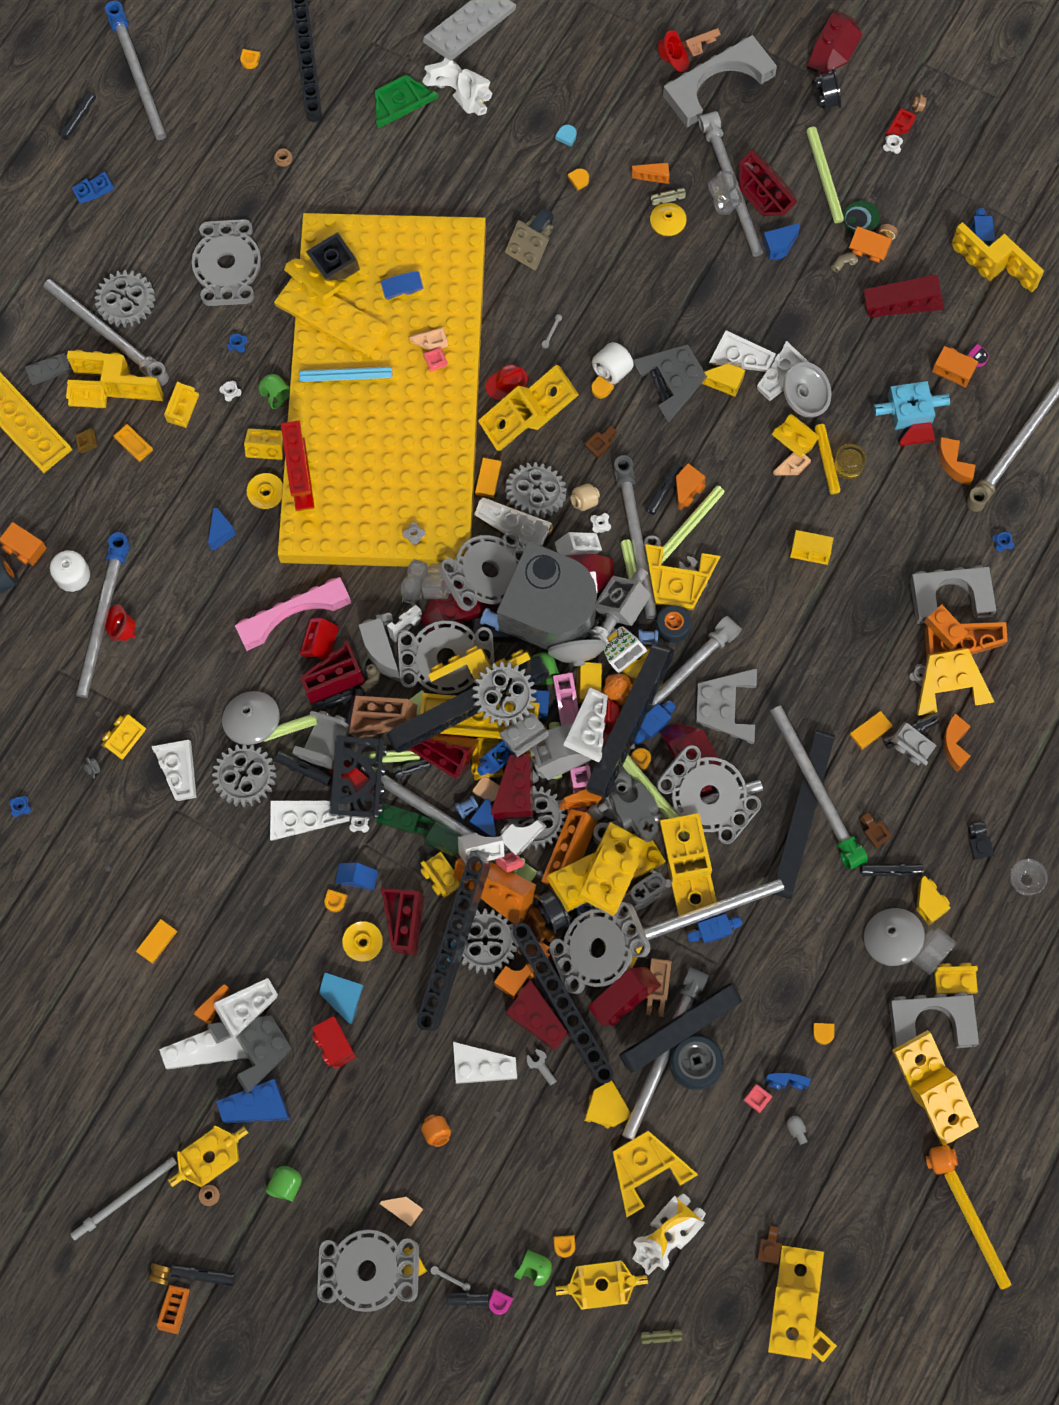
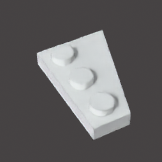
[709,331,776,372]
[757,341,810,401]
[152,740,196,801]
[214,978,278,1039]
[453,1042,517,1084]

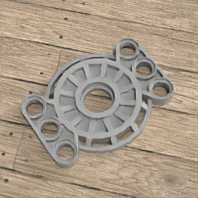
[192,220,261,306]
[439,531,525,611]
[398,620,495,694]
[657,745,761,844]
[549,902,650,994]
[317,1230,419,1312]

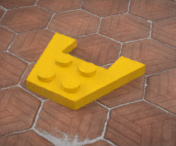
[645,544,721,610]
[916,648,994,716]
[613,1131,698,1217]

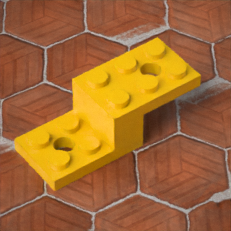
[951,222,1044,293]
[67,350,164,401]
[478,365,579,451]
[428,645,531,682]
[660,813,719,917]
[578,822,645,916]
[892,1030,979,1146]
[768,1246,824,1359]

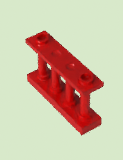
[281,420,315,511]

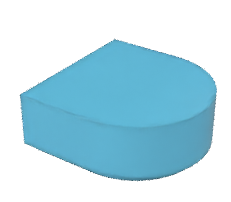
[555,125,576,146]

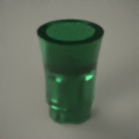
[424,820,461,859]

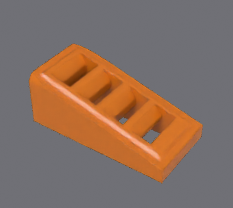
[632,163,669,184]
[558,789,602,810]
[193,985,230,1024]
[157,1285,190,1334]

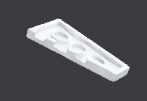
[474,497,552,547]
[563,688,608,762]
[270,801,350,841]
[159,1030,248,1069]

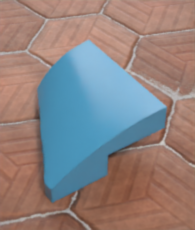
[319,973,364,1024]

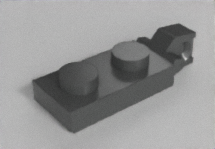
[25,353,71,385]

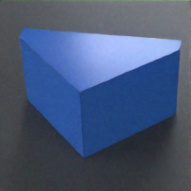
[208,508,236,550]
[470,799,496,837]
[335,863,378,891]

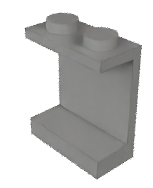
[292,711,350,769]

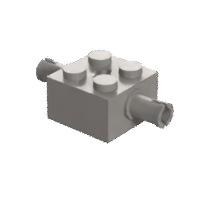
[596,567,651,637]

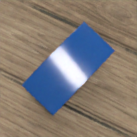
[72,172,115,203]
[381,271,424,300]
[765,1073,811,1090]

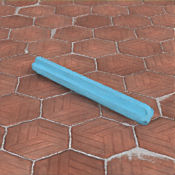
[299,367,393,382]

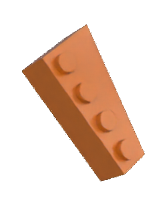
[925,622,1008,660]
[453,858,536,925]

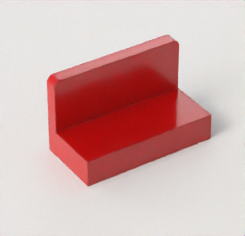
[300,618,339,661]

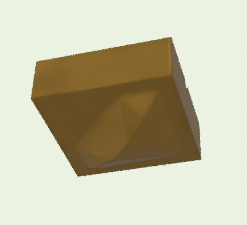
[75,428,97,454]

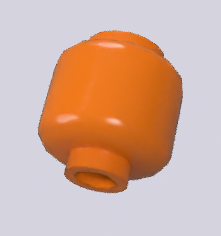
[421,1115,451,1147]
[926,1145,958,1175]

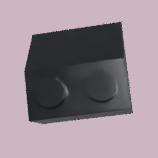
[306,232,360,281]

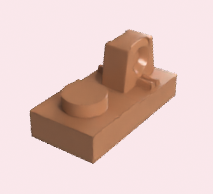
[682,28,720,57]

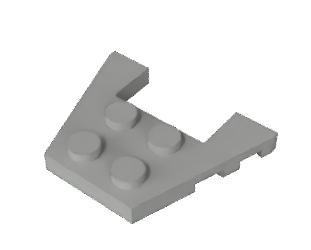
[696,669,757,744]

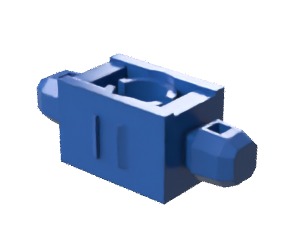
[970,208,995,247]
[634,701,676,744]
[477,740,515,776]
[686,914,742,945]

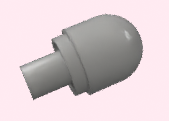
[586,801,610,821]
[787,1116,808,1145]

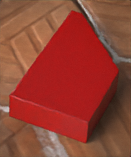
[885,108,917,137]
[899,422,935,446]

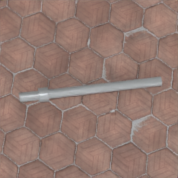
[70,1157,177,1240]

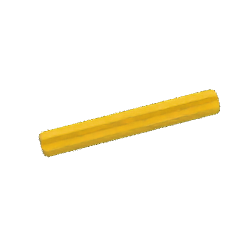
[815,424,840,494]

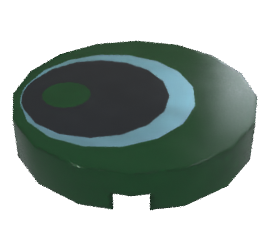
[843,201,880,234]

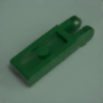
[376,803,434,837]

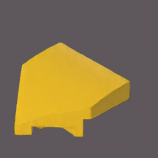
[584,1080,631,1129]

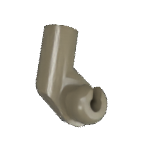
[831,252,858,273]
[360,664,380,693]

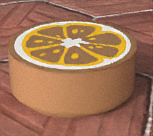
[878,224,898,240]

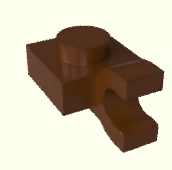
[584,426,617,459]
[859,812,892,849]
[523,908,555,943]
[757,1226,782,1264]

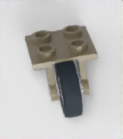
[505,209,554,270]

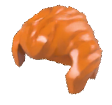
[602,674,634,705]

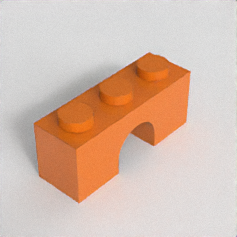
[494,938,550,999]

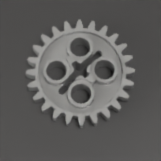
[95,270,155,328]
[505,462,567,519]
[471,662,536,727]
[212,744,277,807]
[503,786,567,850]
[453,909,517,975]

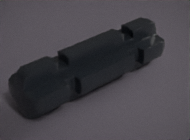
[651,369,671,403]
[315,689,352,712]
[393,759,431,779]

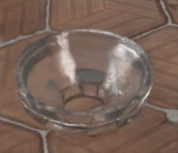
[1010,859,1047,896]

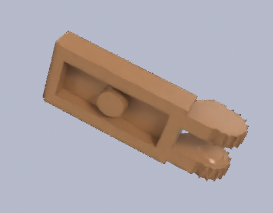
[646,958,672,1017]

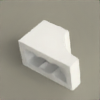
[555,532,602,556]
[500,820,546,855]
[458,833,504,864]

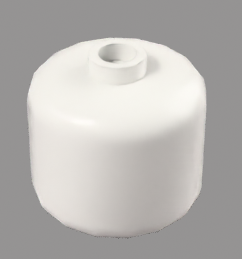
[592,342,634,385]
[50,550,90,592]

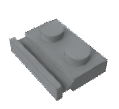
[500,712,549,757]

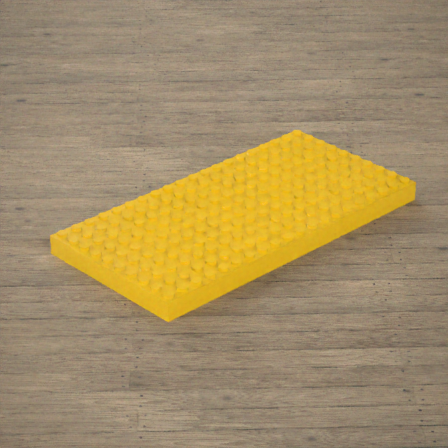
[278,213,486,568]

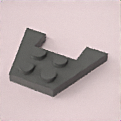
[633,344,707,422]
[207,1015,291,1094]

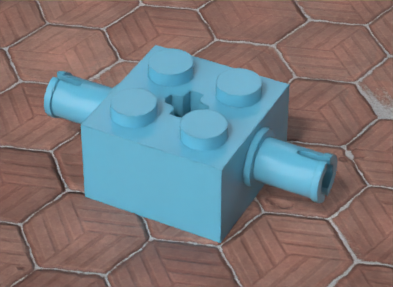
[873,381,950,430]

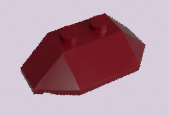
[807,11,862,74]
[739,150,797,216]
[567,554,614,595]
[422,584,499,635]
[659,723,721,797]

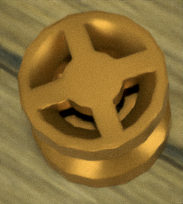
[147,1263,171,1285]

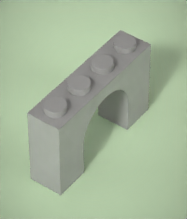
[910,566,996,624]
[889,992,979,1049]

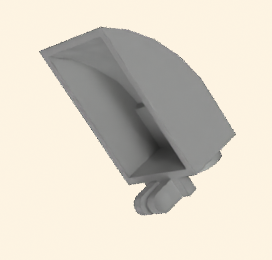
[359,613,401,682]
[530,724,592,780]

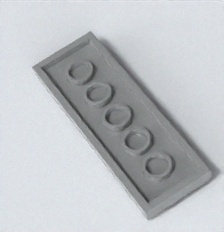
[423,0,516,61]

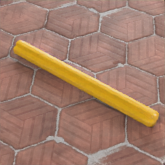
[945,1170,1011,1289]

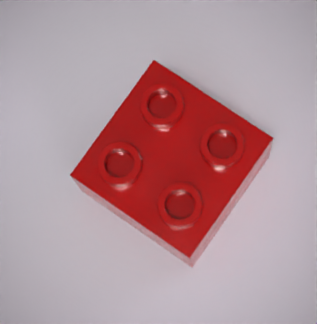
[312,1016,356,1069]

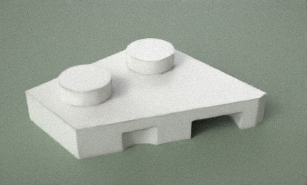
[387,605,422,642]

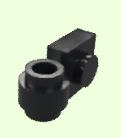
[968,820,994,860]

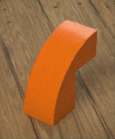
[938,437,975,486]
[943,714,971,772]

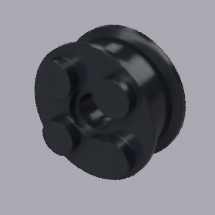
[814,68,841,111]
[534,887,572,934]

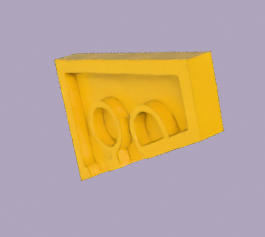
[284,258,342,302]

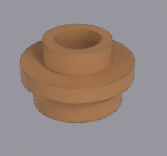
[911,94,927,112]
[274,149,292,167]
[199,1185,220,1206]

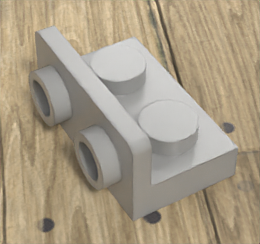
[891,722,937,766]

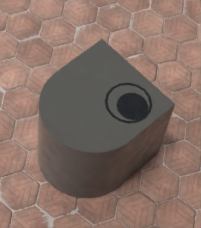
[497,541,597,650]

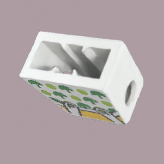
[604,627,647,674]

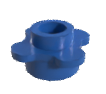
[227,334,248,353]
[992,531,1014,552]
[9,796,31,817]

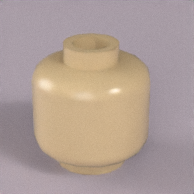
[570,483,600,511]

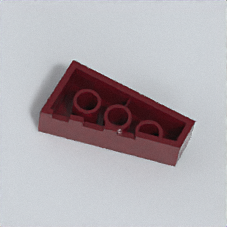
[864,274,944,317]

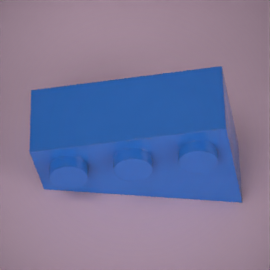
[216,1079,290,1124]

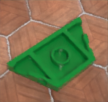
[375,75,438,129]

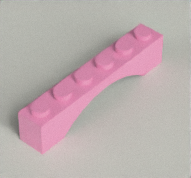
[235,577,351,651]
[553,673,591,794]

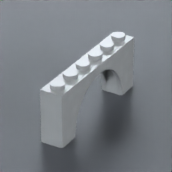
[663,35,777,127]

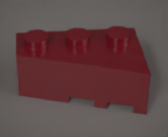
[300,640,365,704]
[409,733,479,779]
[491,754,534,820]
[380,888,425,955]
[588,967,661,1026]
[506,980,567,1052]

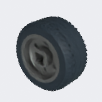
[669,1034,724,1090]

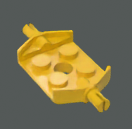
[168,1126,248,1187]
[555,1261,648,1310]

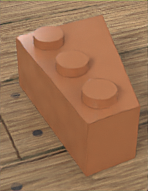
[349,696,418,738]

